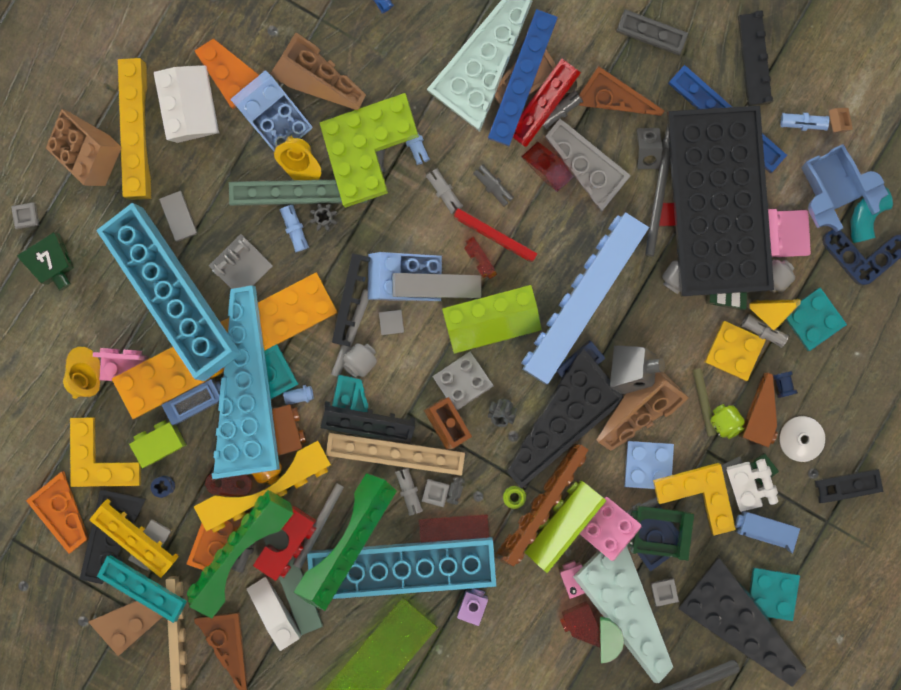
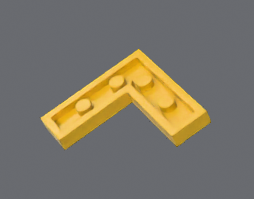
[70,417,141,487]
[653,463,736,536]

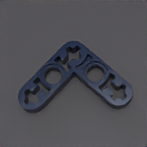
[822,230,901,285]

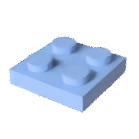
[624,441,674,489]

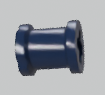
[773,371,798,398]
[151,476,175,498]

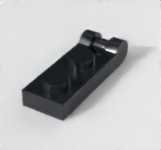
[814,469,884,503]

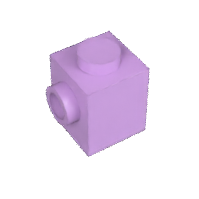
[457,588,488,626]

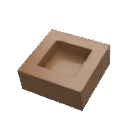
[829,108,853,133]

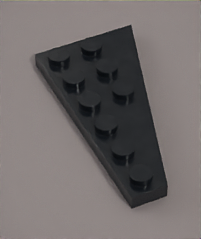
[506,347,624,489]
[679,555,806,687]

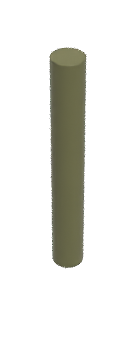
[692,368,717,437]

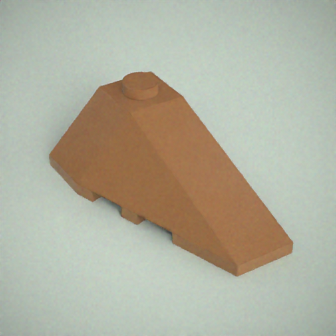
[270,33,366,110]
[597,372,688,451]

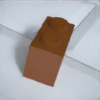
[423,397,472,450]
[272,404,307,455]

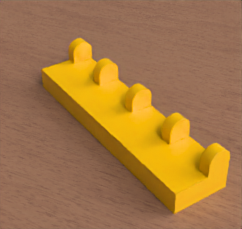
[89,498,179,578]

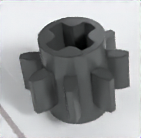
[310,204,338,232]
[488,399,517,427]

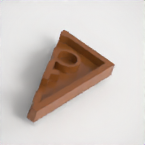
[577,66,664,116]
[194,612,248,690]

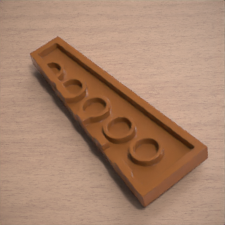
[494,444,588,567]

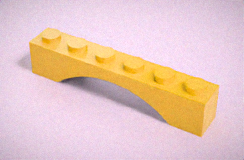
[118,58,151,200]
[194,441,331,533]

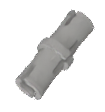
[426,168,463,214]
[741,313,789,348]
[395,468,423,516]

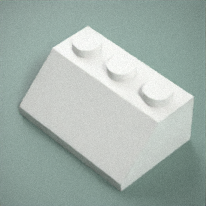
[154,65,219,143]

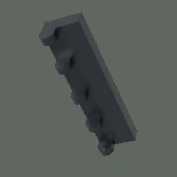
[738,10,773,106]
[332,253,371,347]
[320,401,415,444]

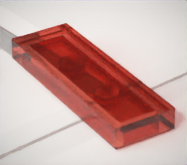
[419,514,489,543]

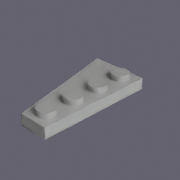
[545,119,631,212]

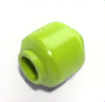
[710,404,745,439]

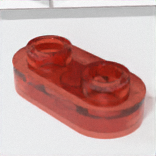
[464,236,497,280]
[205,473,252,496]

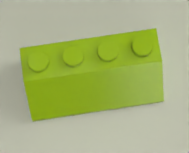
[442,285,542,354]
[524,480,607,573]

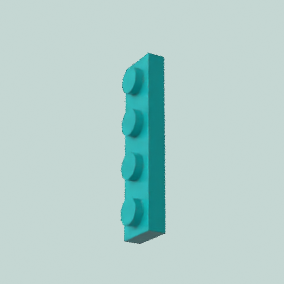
[97,555,187,623]

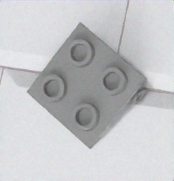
[209,234,273,289]
[432,352,493,410]

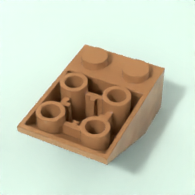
[46,109,122,186]

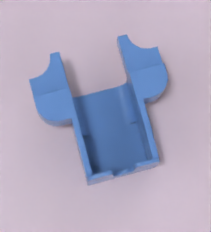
[801,144,888,232]

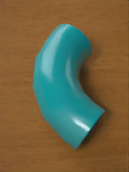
[850,187,893,243]

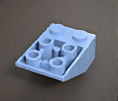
[231,70,313,151]
[368,252,442,301]

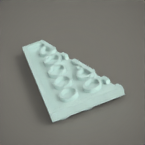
[427,0,533,132]
[573,546,673,683]

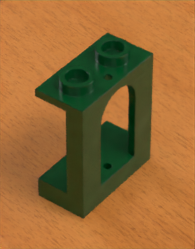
[627,505,694,561]

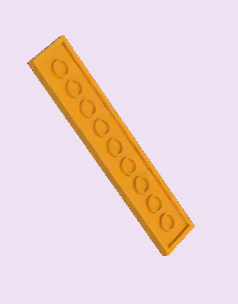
[111,273,338,419]

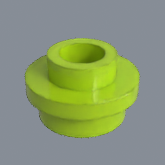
[503,486,526,509]

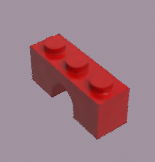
[253,506,317,581]

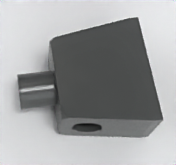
[610,345,666,394]

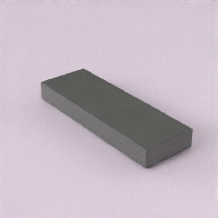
[616,9,688,56]

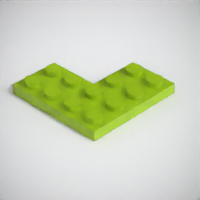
[319,93,419,208]

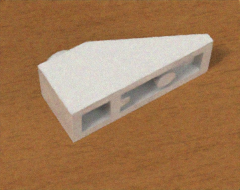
[247,576,302,651]

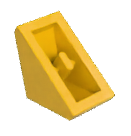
[750,299,801,330]

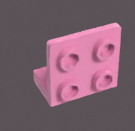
[768,209,811,258]
[93,348,149,381]
[580,496,642,561]

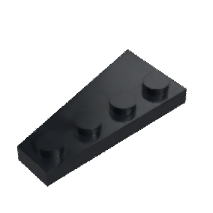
[80,489,147,584]

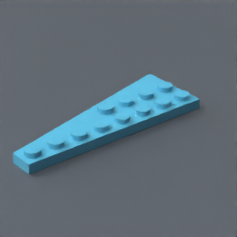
[212,285,280,479]

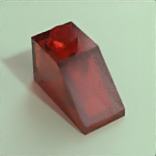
[521,141,574,192]
[560,601,600,648]

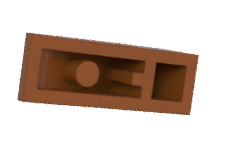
[739,373,778,447]

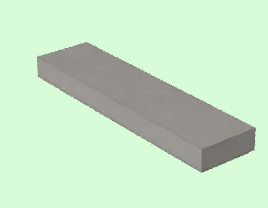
[393,273,481,298]

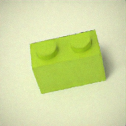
[129,420,187,468]

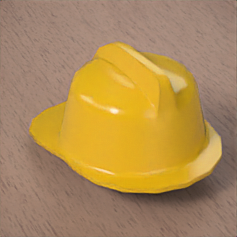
[274,136,322,181]
[63,347,100,399]

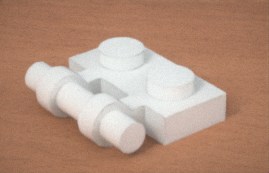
[727,459,778,512]

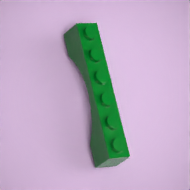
[294,473,397,611]
[187,490,294,618]

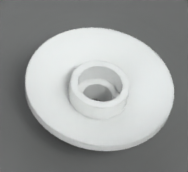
[779,416,825,462]

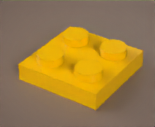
[704,321,766,381]

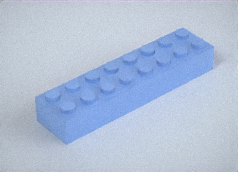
[521,212,649,384]

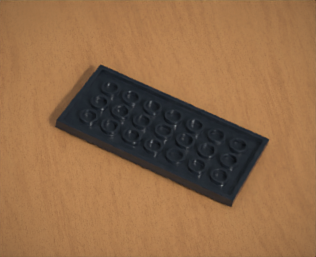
[667,106,774,297]

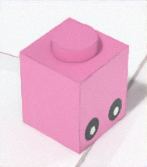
[559,560,585,599]

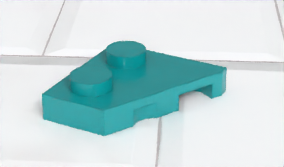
[332,375,369,412]

